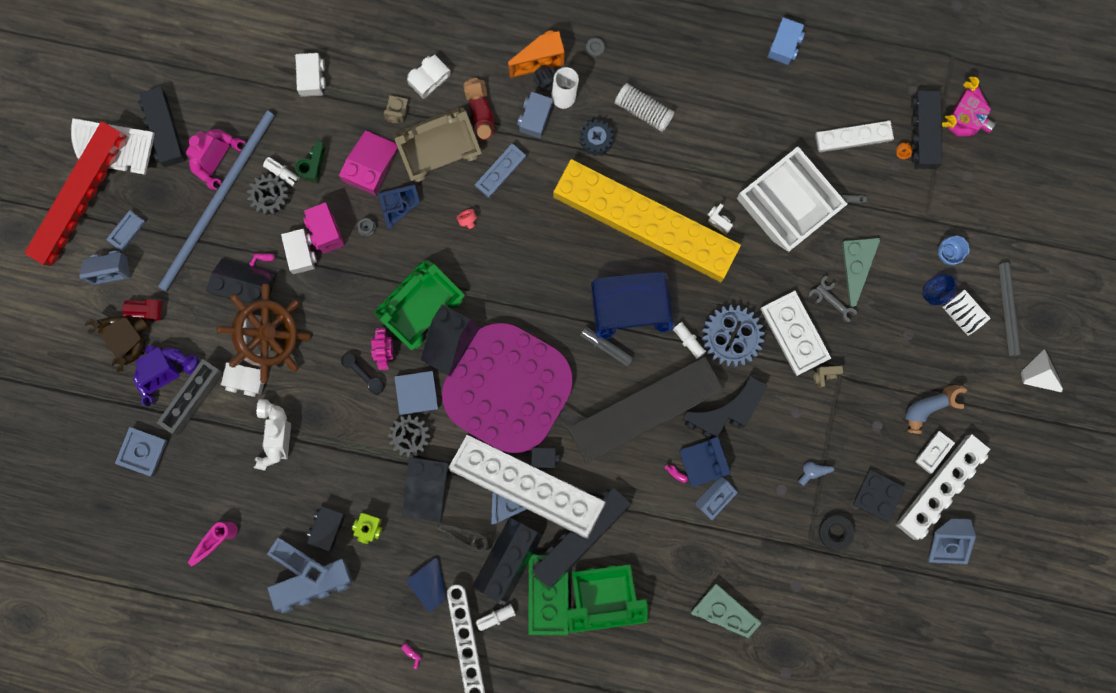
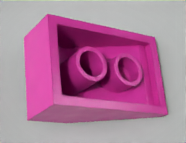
[339,130,398,196]

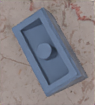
[695,477,738,520]

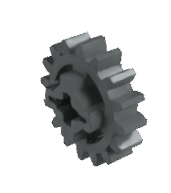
[247,174,289,216]
[388,415,431,457]

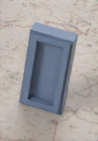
[106,210,146,252]

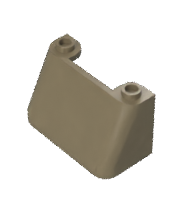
[393,107,482,182]

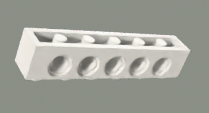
[895,434,990,540]

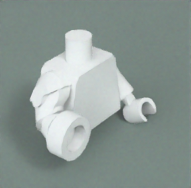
[254,399,291,470]

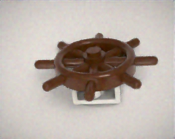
[216,283,311,384]

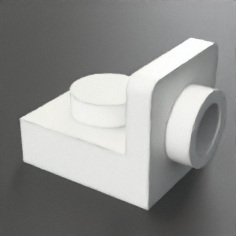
[708,203,733,235]

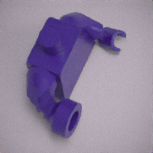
[133,345,201,406]

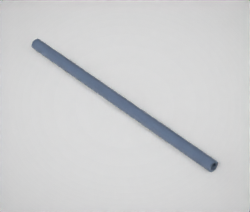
[158,111,275,291]

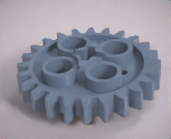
[702,305,765,367]

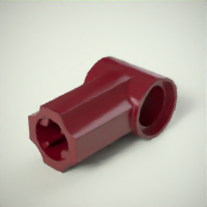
[122,299,163,321]

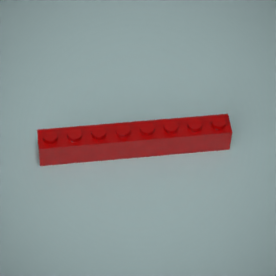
[24,121,127,266]

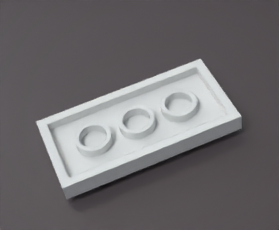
[761,291,831,376]

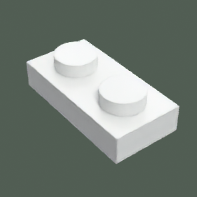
[915,431,955,474]

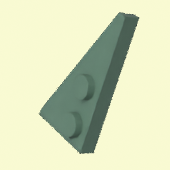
[842,238,880,308]

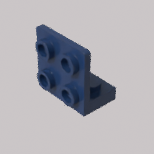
[679,437,731,487]

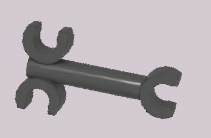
[807,276,857,323]

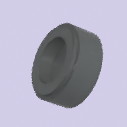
[586,38,605,58]

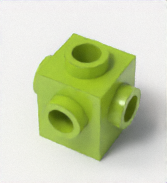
[352,513,382,544]

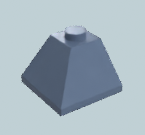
[928,519,976,564]

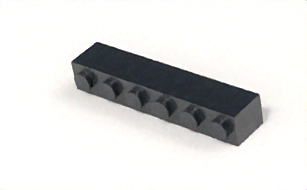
[532,488,631,591]

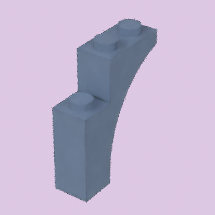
[267,538,328,588]

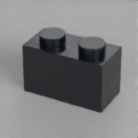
[306,506,346,551]

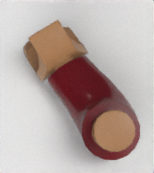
[464,78,495,140]

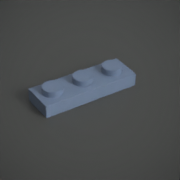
[475,144,526,198]

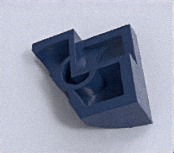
[378,184,420,229]
[406,557,446,612]

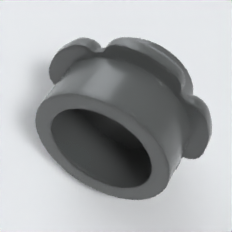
[357,218,376,236]

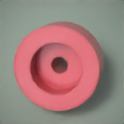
[457,209,477,229]

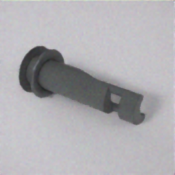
[839,192,867,203]

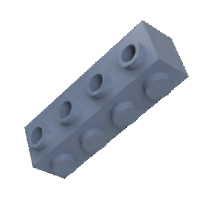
[268,559,353,613]

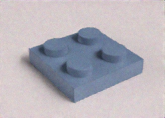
[115,427,167,477]

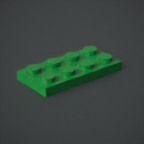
[529,555,568,635]

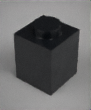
[532,448,559,469]

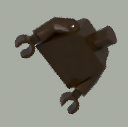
[85,316,149,372]

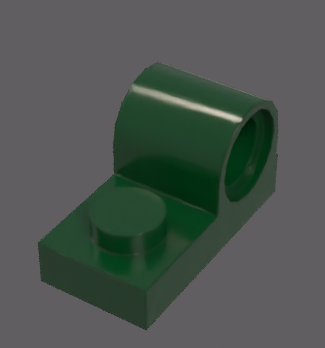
[295,141,326,183]

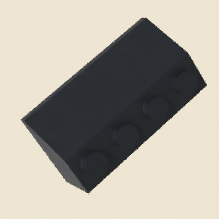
[472,517,543,605]

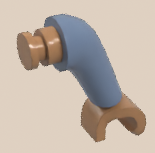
[905,385,968,434]

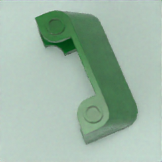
[373,260,465,350]

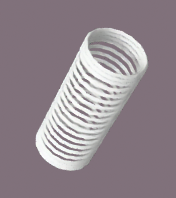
[552,67,579,109]
[615,83,674,132]

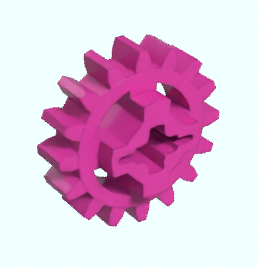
[371,328,393,370]

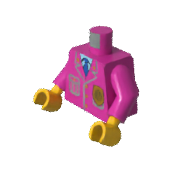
[942,77,995,136]

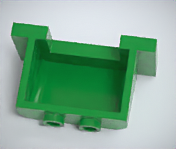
[567,565,647,633]

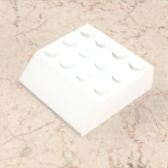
[737,147,847,252]

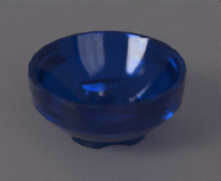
[922,274,958,305]

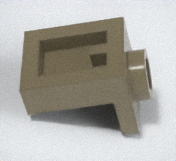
[384,96,409,124]
[813,366,843,388]

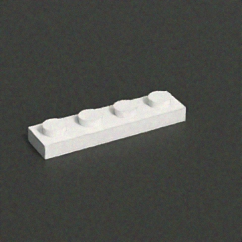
[815,121,894,152]

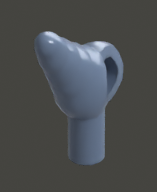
[798,462,835,486]

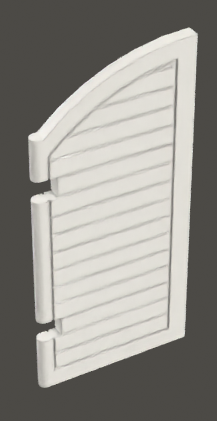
[71,119,155,175]

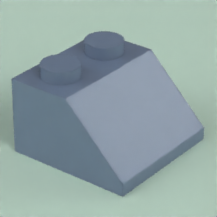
[80,251,130,285]

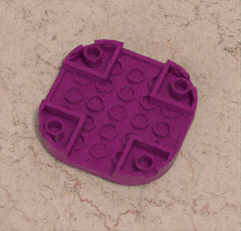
[442,323,572,454]

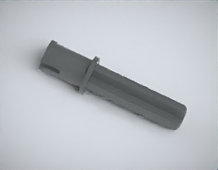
[580,326,633,366]

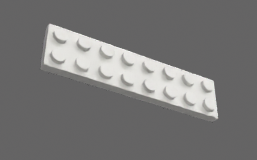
[448,435,605,538]

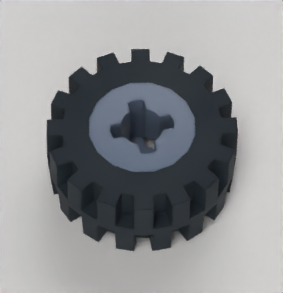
[580,120,614,156]

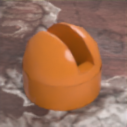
[896,143,912,159]

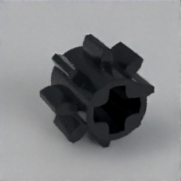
[534,65,556,89]

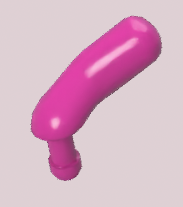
[249,253,275,266]
[665,465,688,483]
[401,643,421,669]

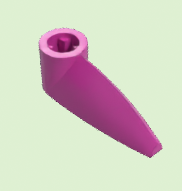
[188,522,238,567]

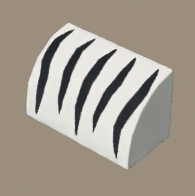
[943,290,991,336]

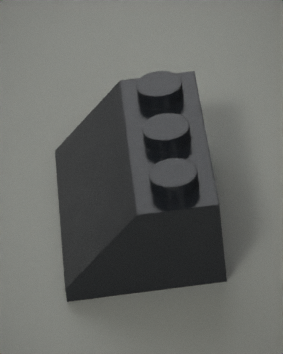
[206,258,277,304]

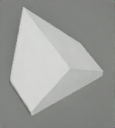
[1021,349,1063,392]

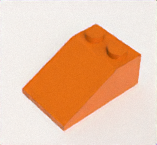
[508,31,564,78]

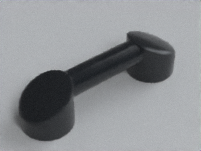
[341,353,384,395]

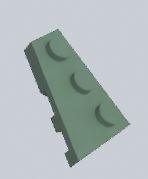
[690,583,761,638]

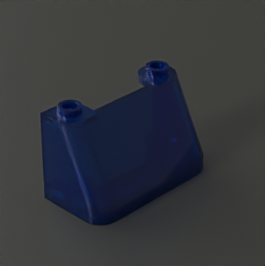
[591,272,673,339]

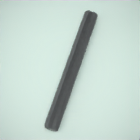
[999,262,1021,356]

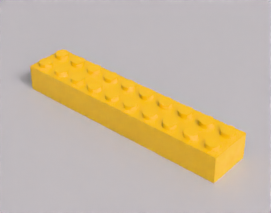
[553,159,741,282]

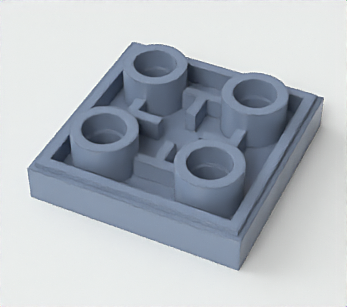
[395,371,438,415]

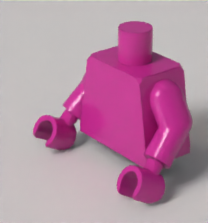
[186,129,245,190]

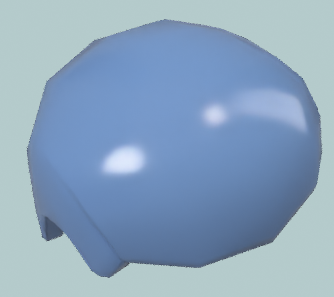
[938,235,970,266]

